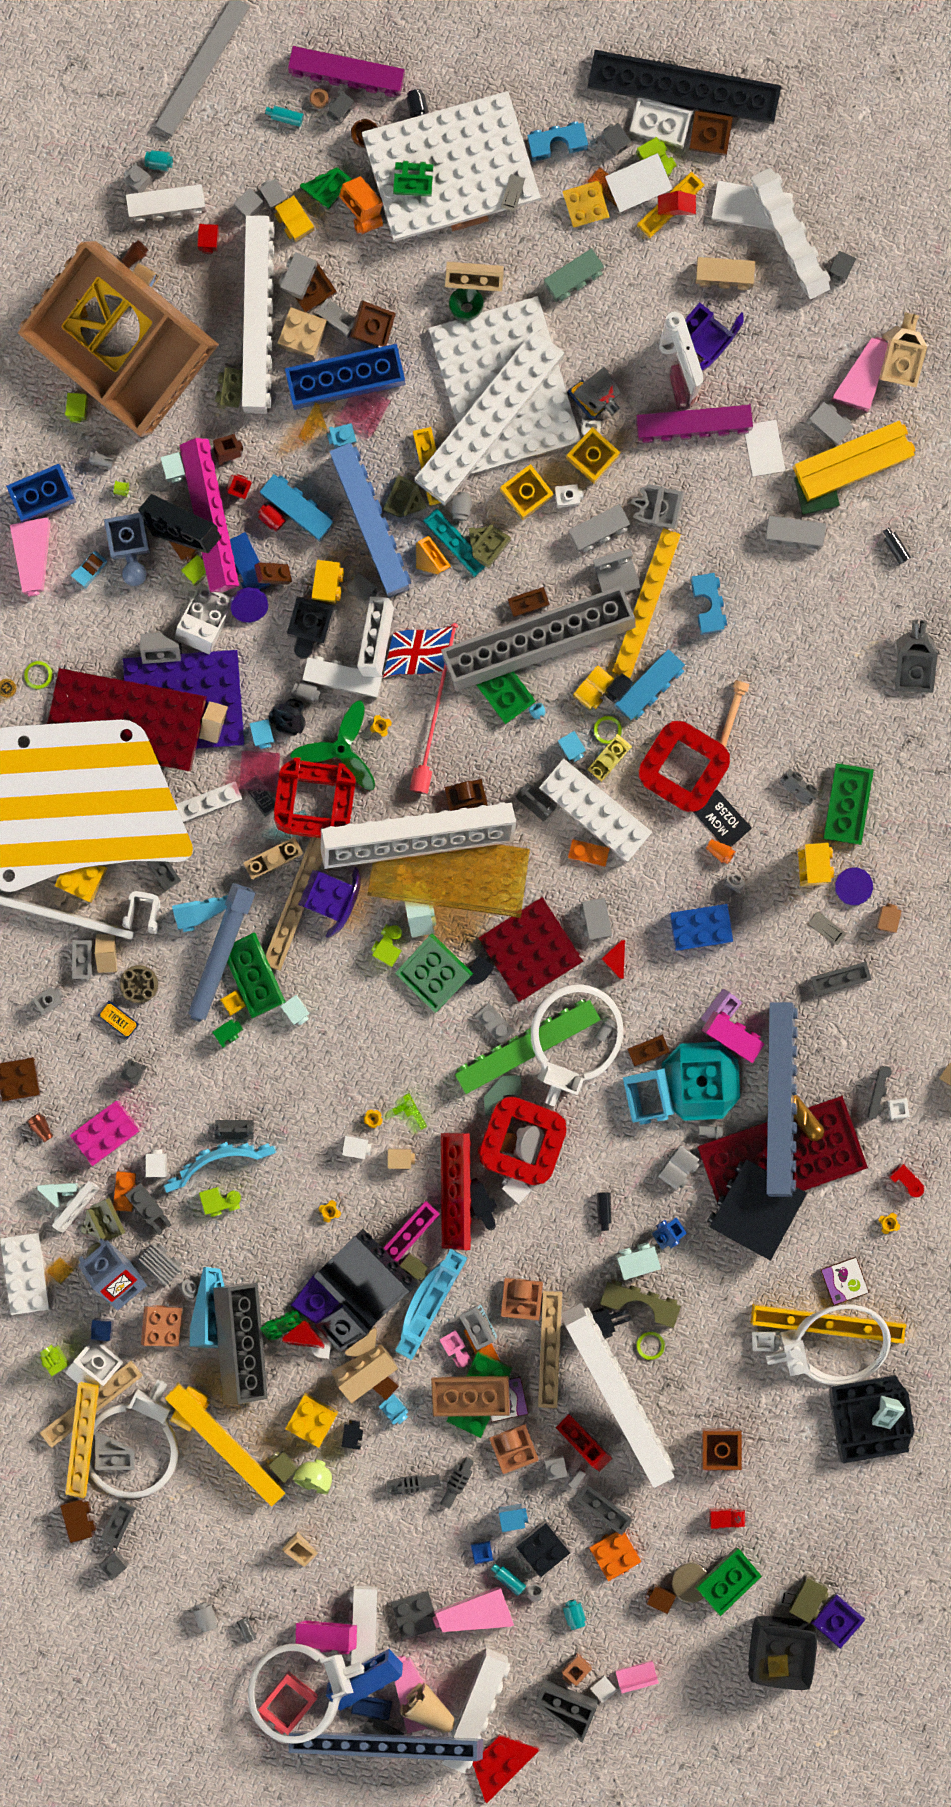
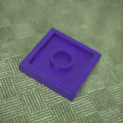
[291,1274,340,1324]
[811,1593,865,1649]

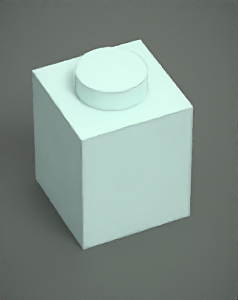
[160,452,186,484]
[280,995,310,1025]

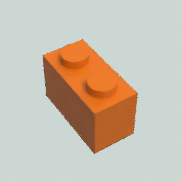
[339,176,383,223]

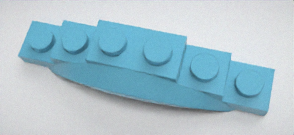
[164,1142,276,1193]
[395,1249,468,1360]

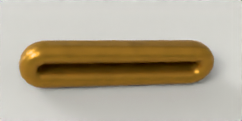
[793,1095,824,1141]

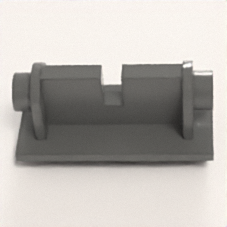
[781,769,819,806]
[515,782,556,822]
[214,1120,254,1139]
[361,1718,404,1735]

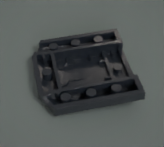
[829,1375,914,1464]

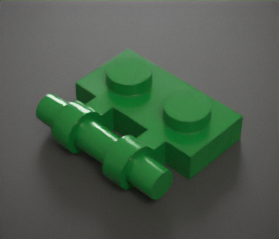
[393,160,434,197]

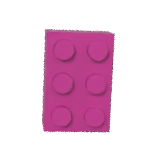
[70,1100,141,1166]

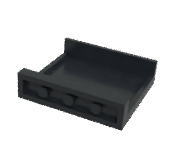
[707,1159,807,1261]
[314,1229,417,1330]

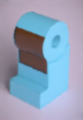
[71,551,107,588]

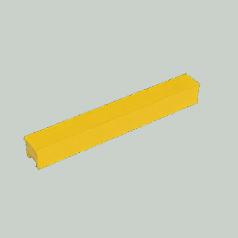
[750,1304,907,1344]
[164,1382,286,1507]

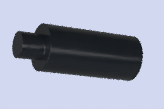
[883,527,911,565]
[597,1192,612,1231]

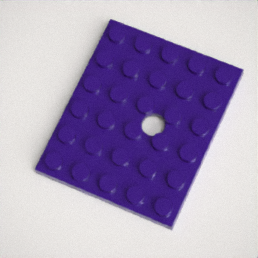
[123,650,245,749]

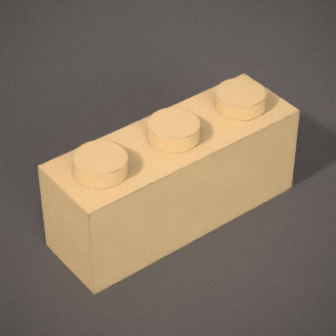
[695,257,755,290]
[445,262,504,292]

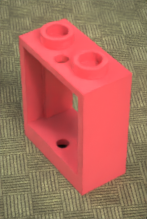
[258,1671,318,1735]

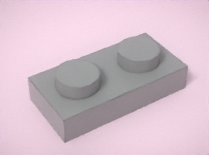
[72,940,92,979]
[475,1003,515,1044]

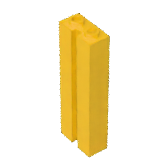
[792,420,915,502]

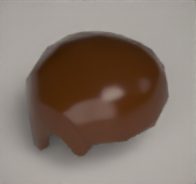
[351,119,378,148]

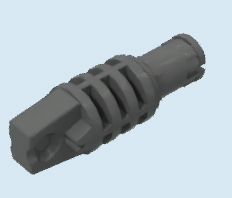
[440,1457,474,1509]
[386,1474,441,1495]

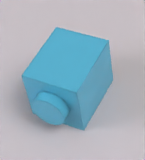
[250,719,275,750]
[557,731,586,762]

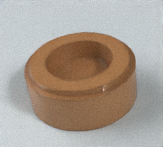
[310,88,329,109]

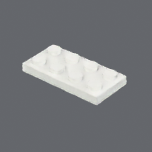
[0,1233,50,1315]

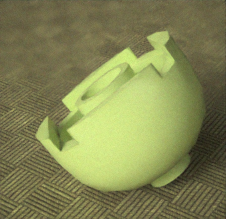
[293,1459,332,1495]

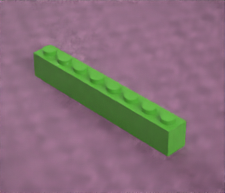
[455,999,601,1094]

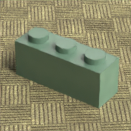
[544,248,604,302]

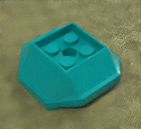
[661,1042,740,1121]

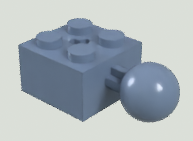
[104,513,151,586]

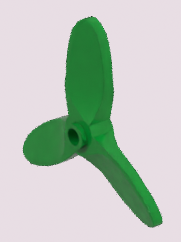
[291,700,375,790]

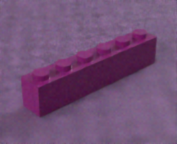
[288,46,405,97]
[636,404,753,443]

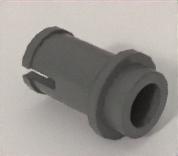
[236,1617,257,1643]

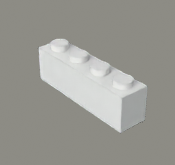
[126,184,206,223]
[357,597,394,677]
[302,656,383,699]
[348,1586,377,1665]

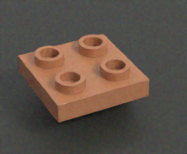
[501,1278,543,1320]
[141,1305,182,1347]
[489,1424,539,1474]

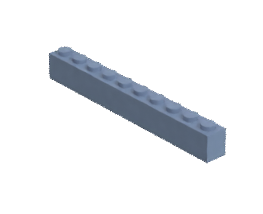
[767,1002,798,1197]
[288,1731,483,1761]

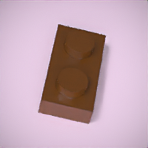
[254,562,292,585]
[507,587,550,618]
[627,1034,670,1067]

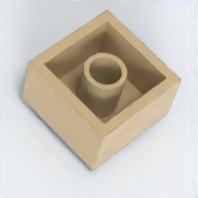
[278,307,328,360]

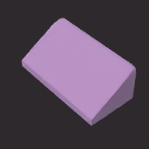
[701,989,742,1023]

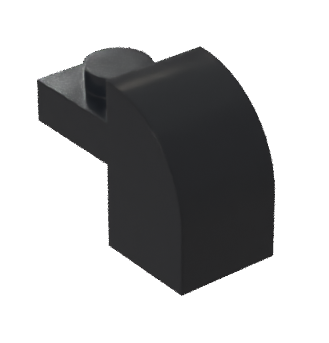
[465,956,494,985]

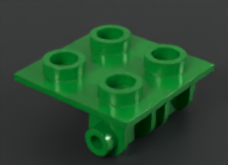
[260,1310,302,1340]

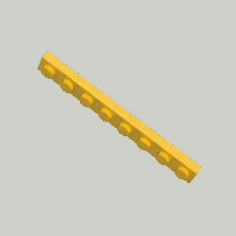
[612,528,681,679]

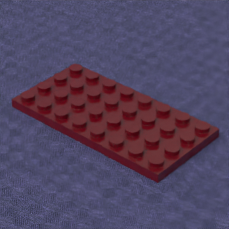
[47,668,207,772]
[697,1095,868,1207]

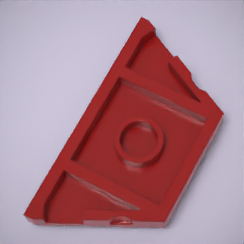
[472,1734,540,1803]

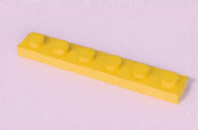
[65,1382,99,1498]

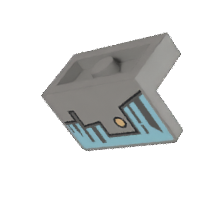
[460,1304,498,1350]

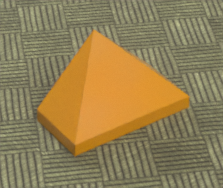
[416,536,451,574]

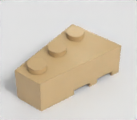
[331,1345,398,1403]

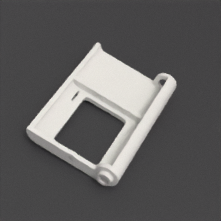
[659,312,703,408]

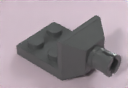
[894,619,938,693]

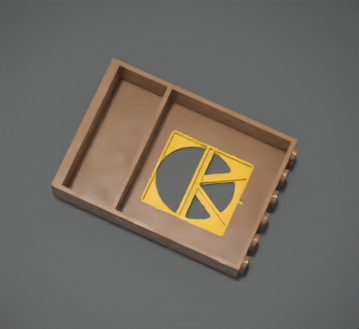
[18,241,219,437]

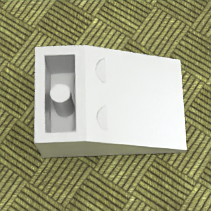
[175,584,231,655]

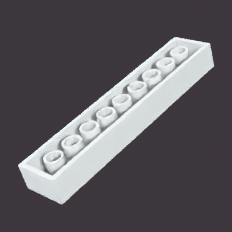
[242,216,275,414]
[415,329,564,505]
[320,803,516,869]
[561,1303,675,1488]

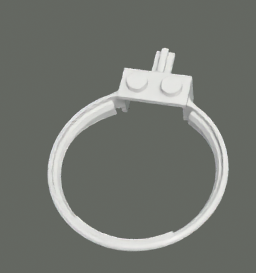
[530,985,623,1106]
[765,1305,891,1385]
[89,1380,178,1499]
[248,1644,364,1743]

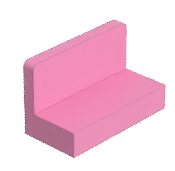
[615,1660,658,1693]

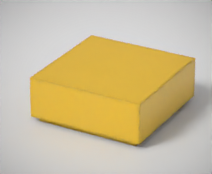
[220,990,246,1016]

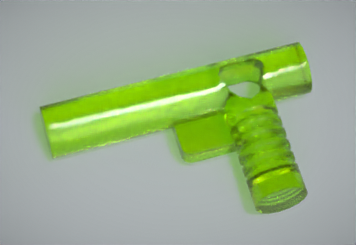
[392,1093,428,1130]

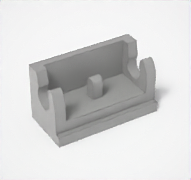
[316,299,355,338]

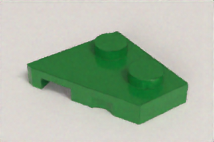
[300,167,352,210]

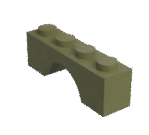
[600,1279,681,1328]

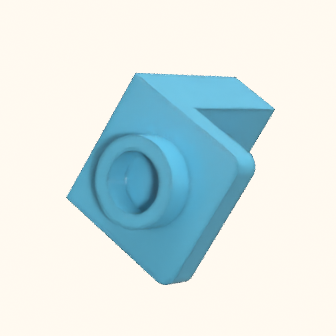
[327,423,357,448]
[379,1393,408,1425]

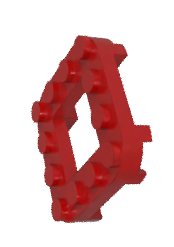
[639,721,730,812]
[274,758,356,838]
[478,1097,567,1185]

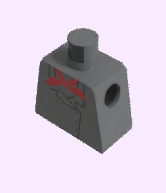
[573,367,620,416]

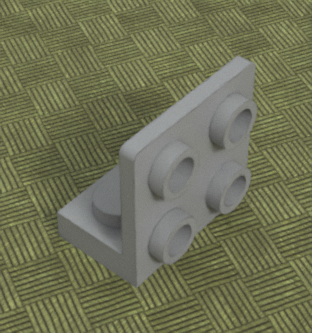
[593,548,640,592]

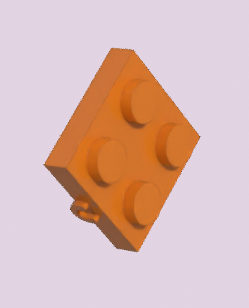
[589,1531,641,1582]

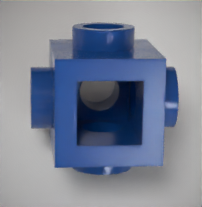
[651,1217,687,1249]

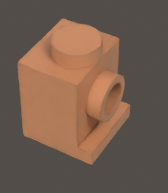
[562,1653,592,1686]

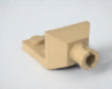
[879,312,927,388]

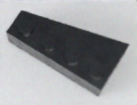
[138,494,221,553]

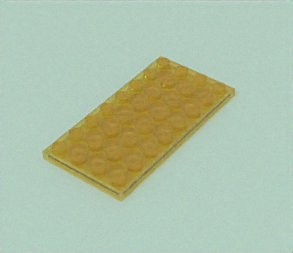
[367,844,530,918]

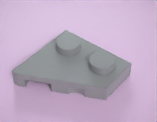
[95,1432,135,1470]

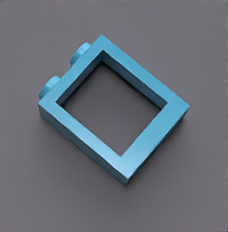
[623,1068,675,1125]

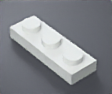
[52,1181,100,1233]

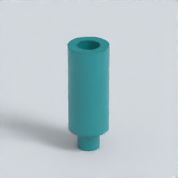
[265,105,304,127]
[490,1564,526,1596]

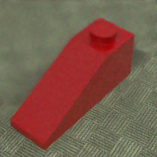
[555,1414,613,1472]

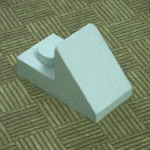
[37,1183,78,1208]
[872,1396,904,1429]

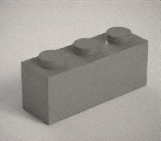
[568,504,630,553]
[765,516,826,551]

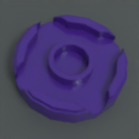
[230,587,269,623]
[835,867,873,905]

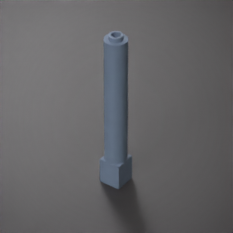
[188,883,256,1022]

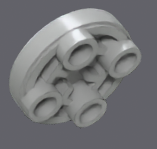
[514,1125,544,1164]

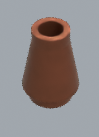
[121,240,149,268]
[27,1113,53,1142]

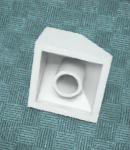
[65,1340,123,1388]

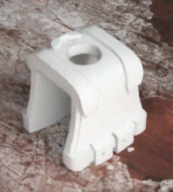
[122,891,160,934]

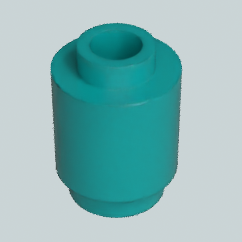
[145,150,173,172]
[562,1599,586,1630]

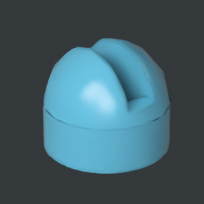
[529,703,546,719]

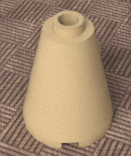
[400,1682,455,1734]

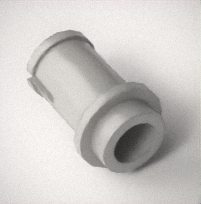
[89,451,114,469]
[594,1017,616,1042]
[699,1125,723,1140]

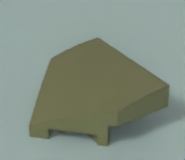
[382,475,427,518]
[469,524,511,569]
[80,1198,125,1241]

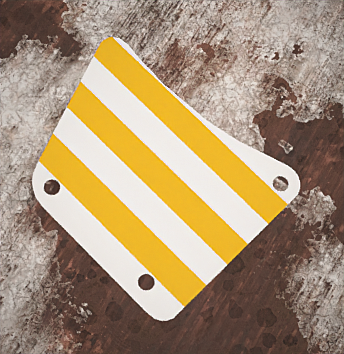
[0,720,193,892]

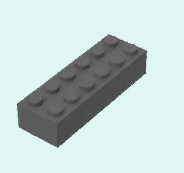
[213,1283,268,1404]

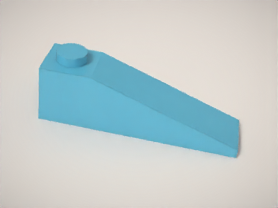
[172,895,228,932]
[190,1267,224,1348]

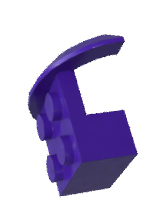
[685,302,744,371]
[298,867,361,938]

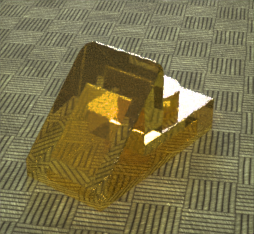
[298,403,328,443]

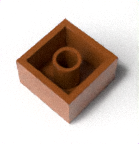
[701,1428,742,1470]

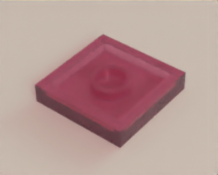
[669,364,687,410]
[339,392,390,435]
[239,751,280,792]

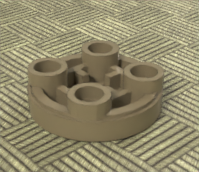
[120,965,159,1004]
[671,1562,708,1603]

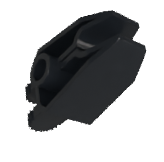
[470,1178,498,1231]

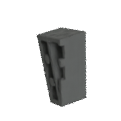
[535,1679,597,1743]

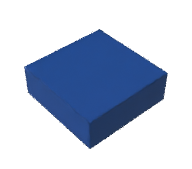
[471,1540,493,1564]

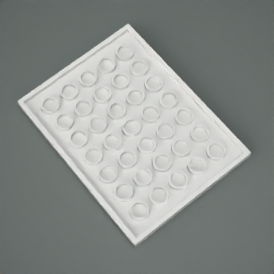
[362,91,541,242]
[428,296,581,475]

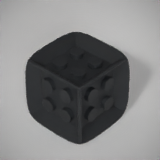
[748,1616,817,1690]

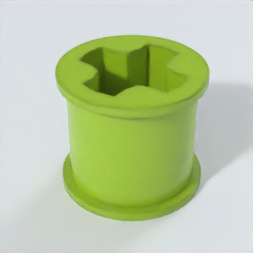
[113,480,129,497]

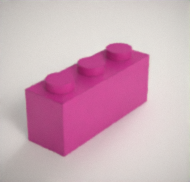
[701,1011,765,1063]
[296,1620,357,1654]

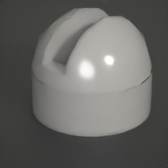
[527,1584,543,1602]

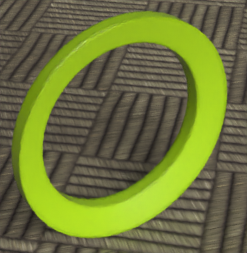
[24,661,52,689]
[594,716,622,744]
[637,1332,665,1360]

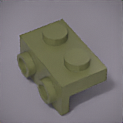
[214,367,243,409]

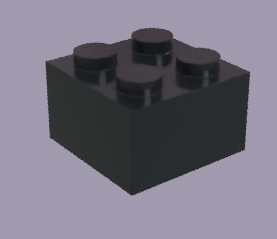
[516,1520,570,1578]

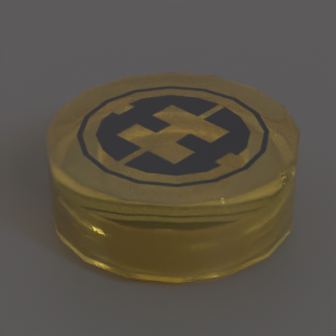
[0,679,17,698]

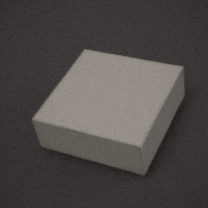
[568,1467,586,1489]

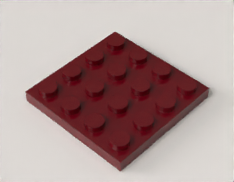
[478,897,584,1002]

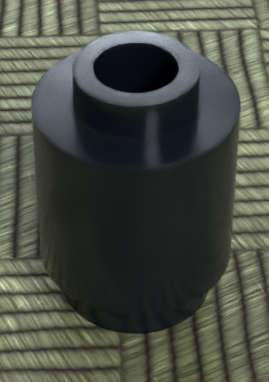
[406,89,429,118]
[605,673,633,702]

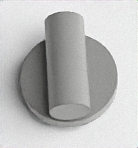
[723,874,745,894]
[177,1280,198,1301]

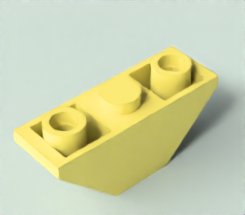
[587,734,632,782]

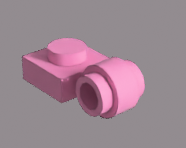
[439,1330,472,1368]

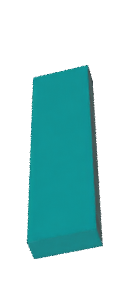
[423,508,486,578]

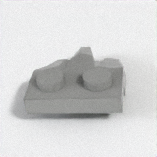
[630,484,684,530]

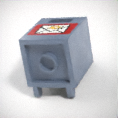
[78,1238,147,1311]

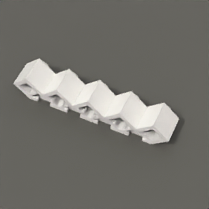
[750,167,831,300]

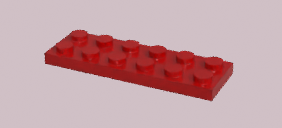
[441,1133,471,1250]

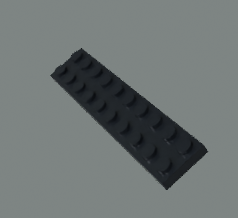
[587,50,781,124]

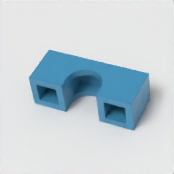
[527,122,588,162]
[691,573,727,635]

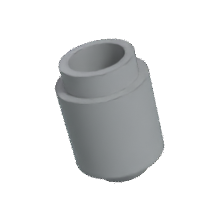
[451,492,472,521]
[291,681,321,704]
[193,1602,217,1632]

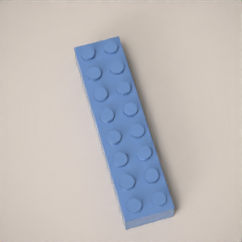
[330,443,411,598]

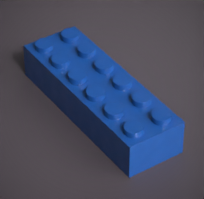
[285,344,406,410]

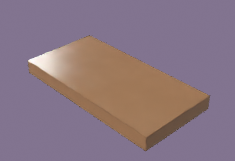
[431,1376,510,1417]

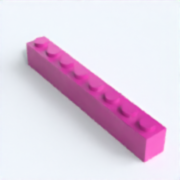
[179,438,239,593]

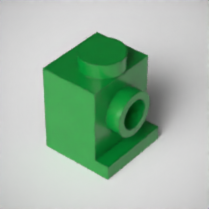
[212,1019,244,1048]

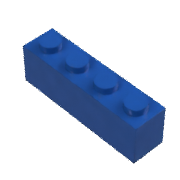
[326,1649,403,1711]

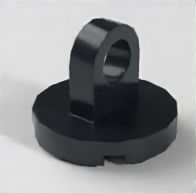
[268,698,306,736]

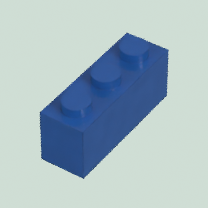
[230,532,271,591]

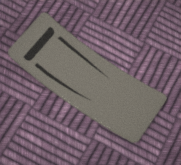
[501,174,525,211]
[809,912,846,945]

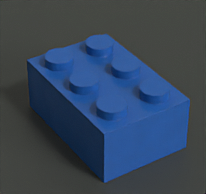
[6,464,76,522]
[669,904,733,951]

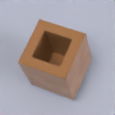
[875,903,902,933]

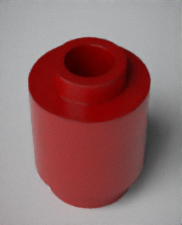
[258,503,286,532]

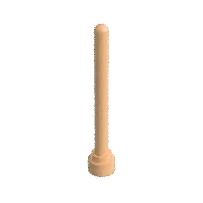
[719,680,749,747]

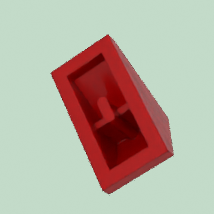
[658,191,696,215]
[601,940,625,979]
[282,1321,325,1349]

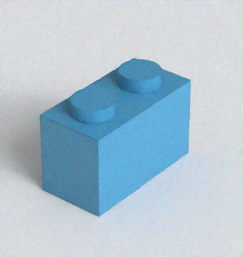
[499,1504,528,1532]

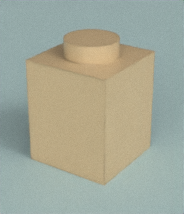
[388,1149,415,1169]

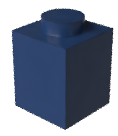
[91,1318,114,1341]

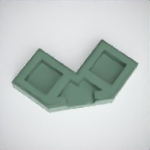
[484,1075,522,1116]

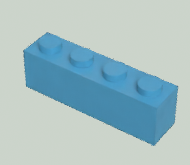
[260,474,334,542]
[614,649,685,721]

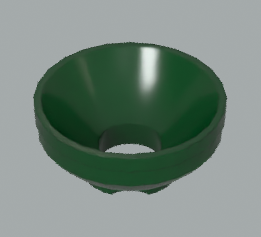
[449,288,484,321]

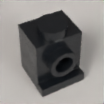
[341,1419,363,1450]

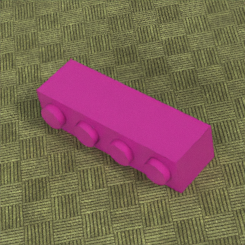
[384,1201,440,1261]

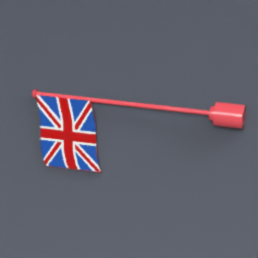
[383,623,458,794]

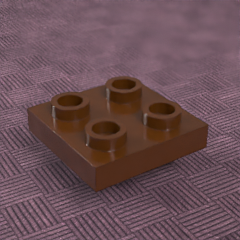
[444,779,488,811]

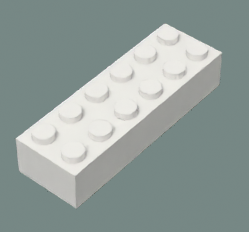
[539,759,652,863]
[443,1648,510,1773]

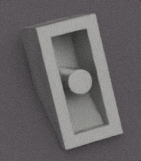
[140,633,181,664]

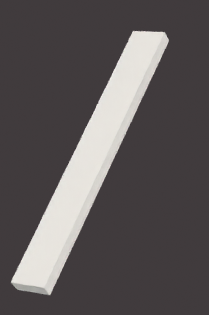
[0,895,136,939]

